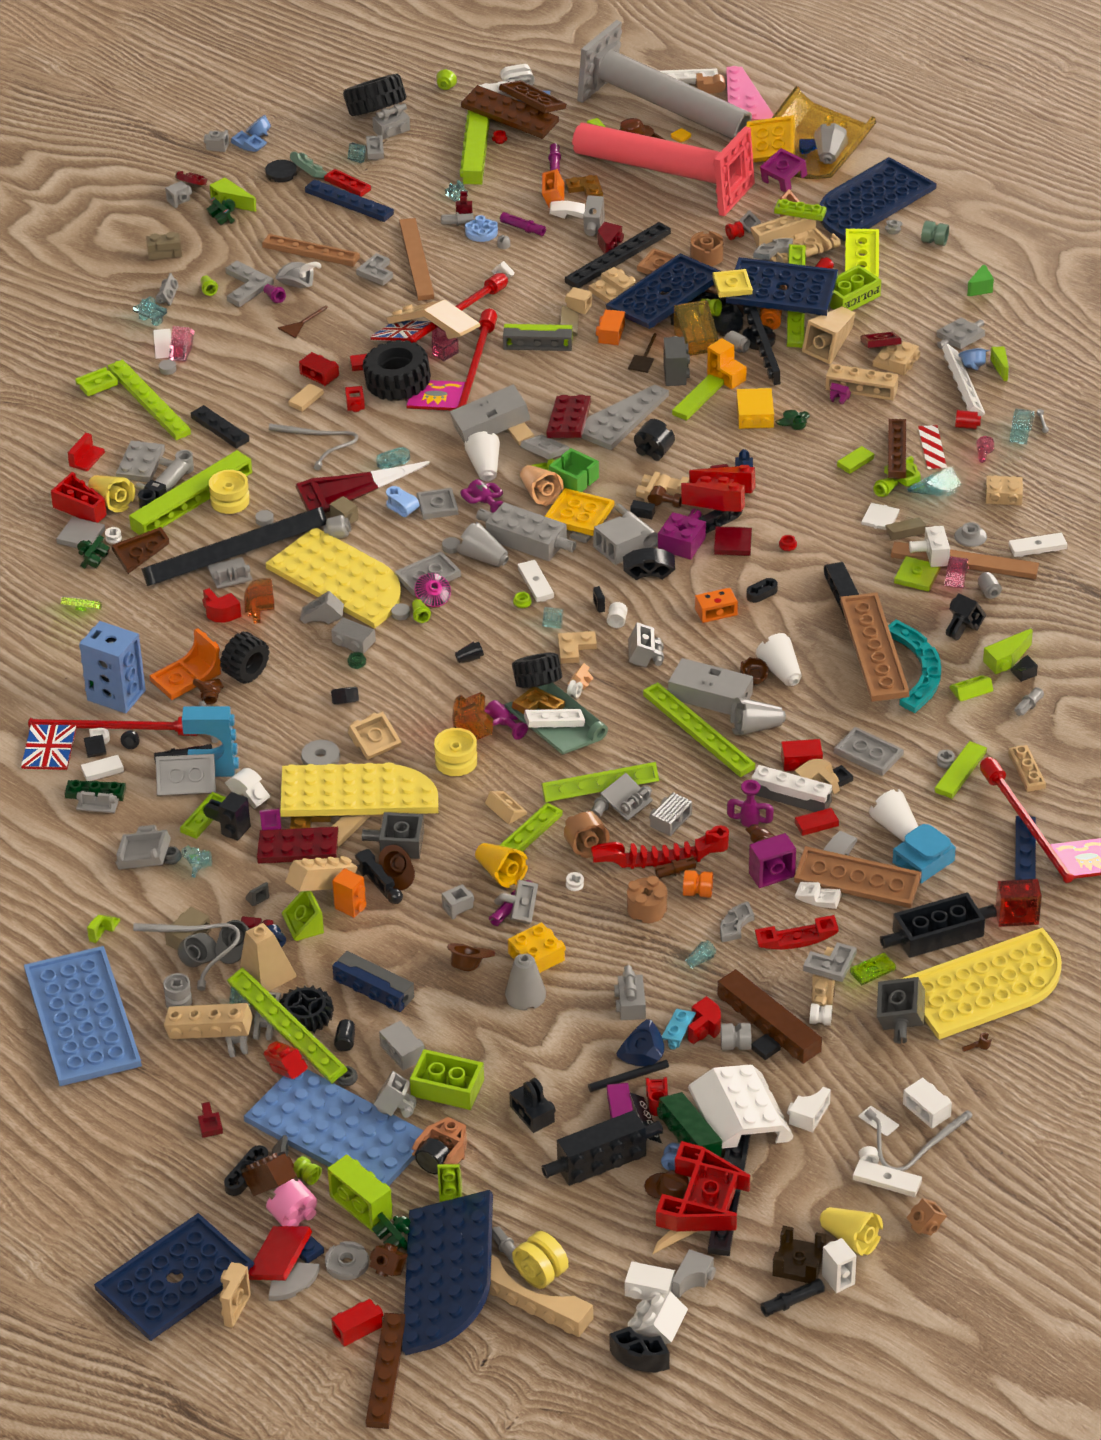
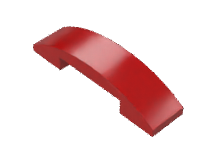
[755,915,839,950]

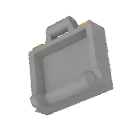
[115,825,171,869]

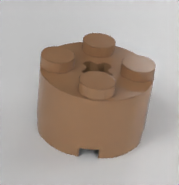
[690,231,724,267]
[564,811,610,858]
[627,876,667,923]

